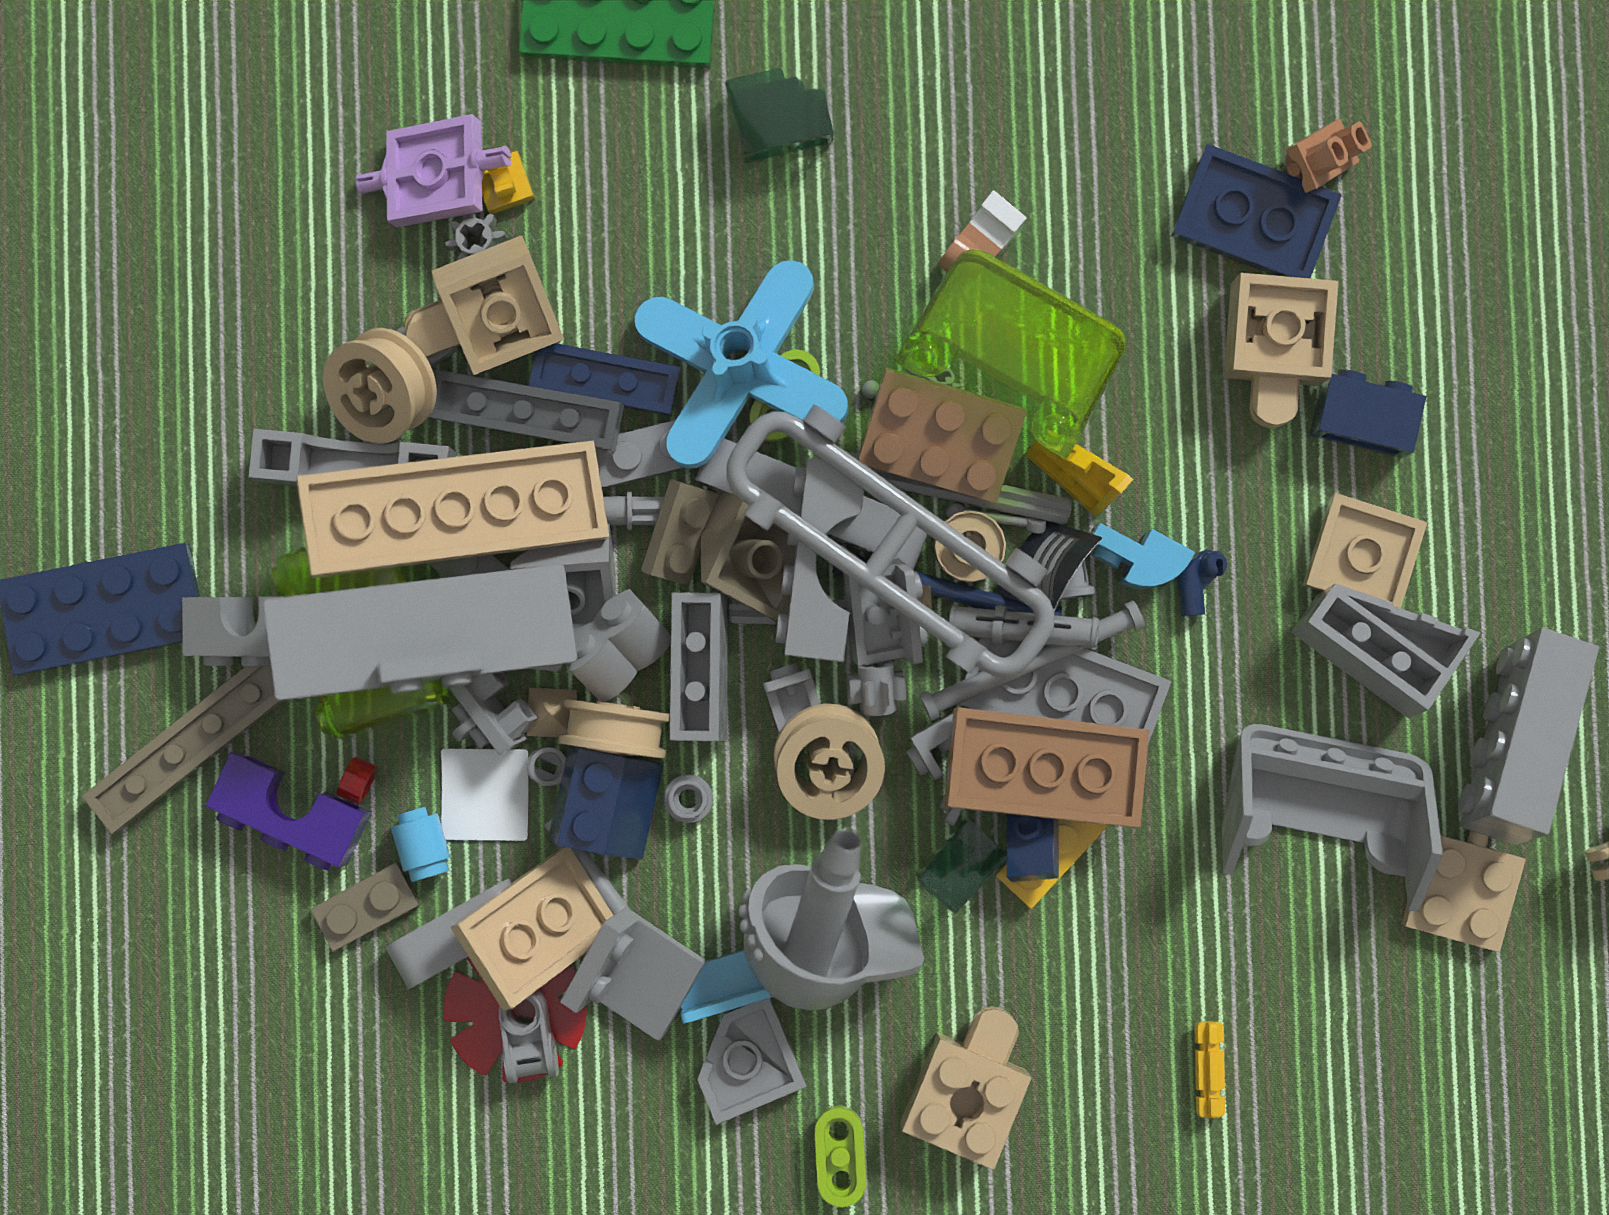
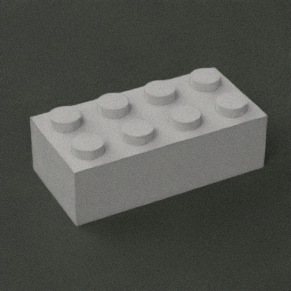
[1458,627,1599,845]

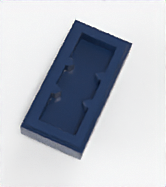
[1007,814,1059,882]

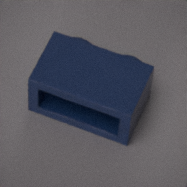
[1309,369,1427,458]

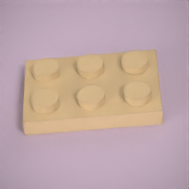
[450,847,614,1011]

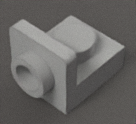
[906,711,953,780]

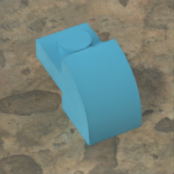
[1091,523,1195,589]

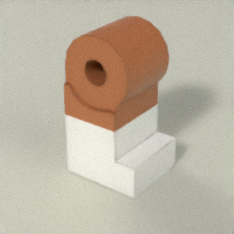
[937,190,1027,289]

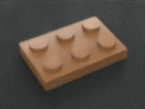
[857,367,1027,504]

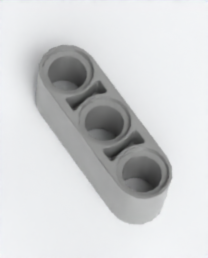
[385,878,511,990]

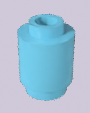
[390,807,451,882]

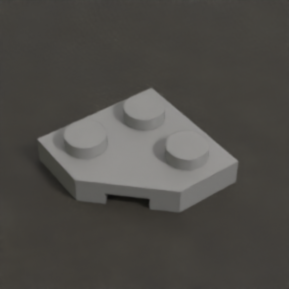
[697,998,806,1125]

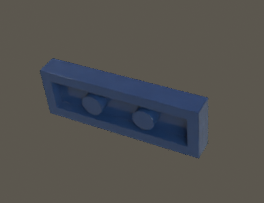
[529,343,681,416]

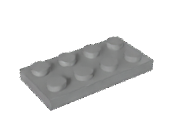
[958,638,1172,744]

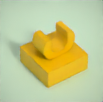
[482,151,535,214]

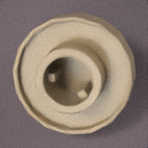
[934,510,1006,583]

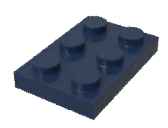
[1171,144,1342,279]

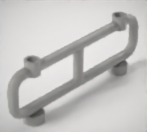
[726,404,1055,677]

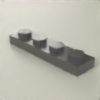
[429,369,624,452]

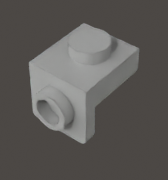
[763,663,821,732]

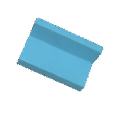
[680,950,772,1024]

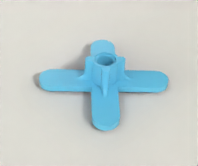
[635,260,848,469]

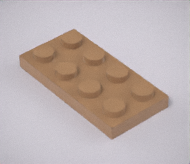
[944,707,1149,828]

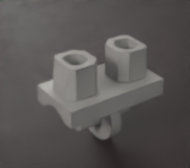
[449,672,537,755]

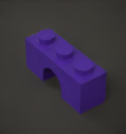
[206,752,372,871]

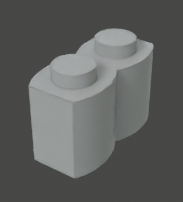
[565,589,671,702]

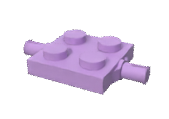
[356,114,511,228]

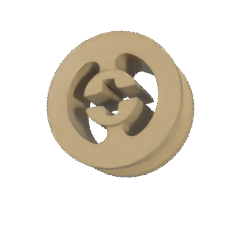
[323,328,437,444]
[558,699,670,758]
[774,704,885,820]

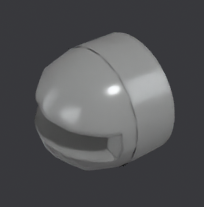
[527,747,566,786]

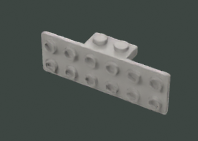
[263,564,577,701]

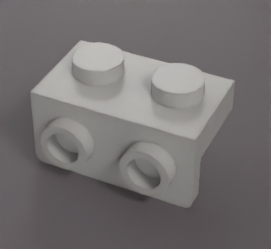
[843,558,927,666]

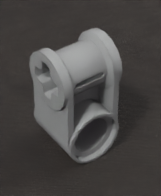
[499,989,559,1084]

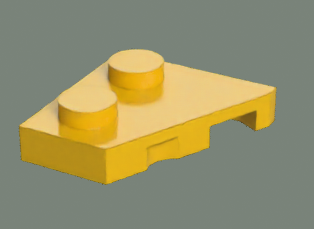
[1024,427,1133,518]

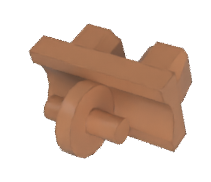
[1285,118,1372,193]

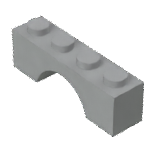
[249,429,457,487]
[775,457,867,662]

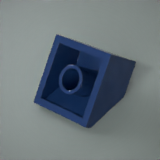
[547,745,663,859]

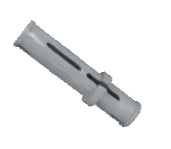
[949,605,1099,650]

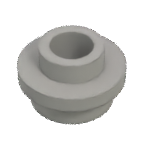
[664,774,713,823]

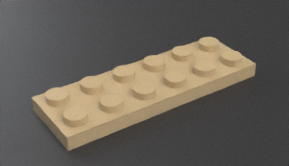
[296,441,609,578]

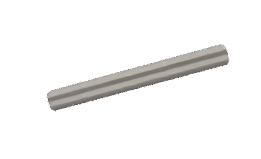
[846,451,1072,524]

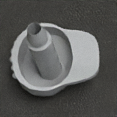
[739,830,924,1010]

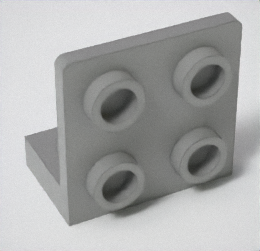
[561,907,705,1040]

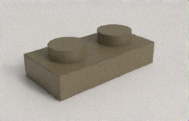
[641,479,719,586]
[310,862,421,952]

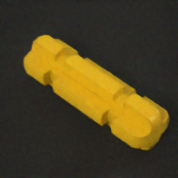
[1194,1021,1225,1119]

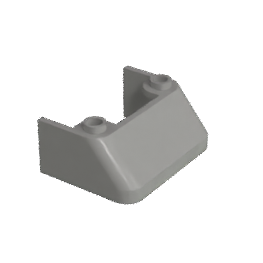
[1222,724,1443,912]

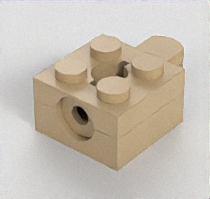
[404,235,564,375]
[1224,273,1338,428]
[900,1006,1032,1170]

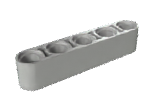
[695,439,928,569]

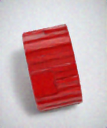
[337,757,378,805]

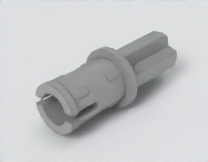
[603,492,664,530]

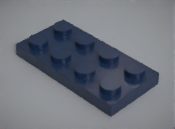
[0,543,200,676]

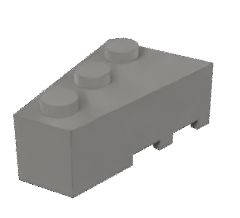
[1291,584,1481,719]

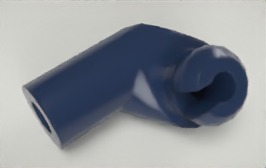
[1178,550,1227,617]

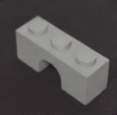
[182,597,284,666]

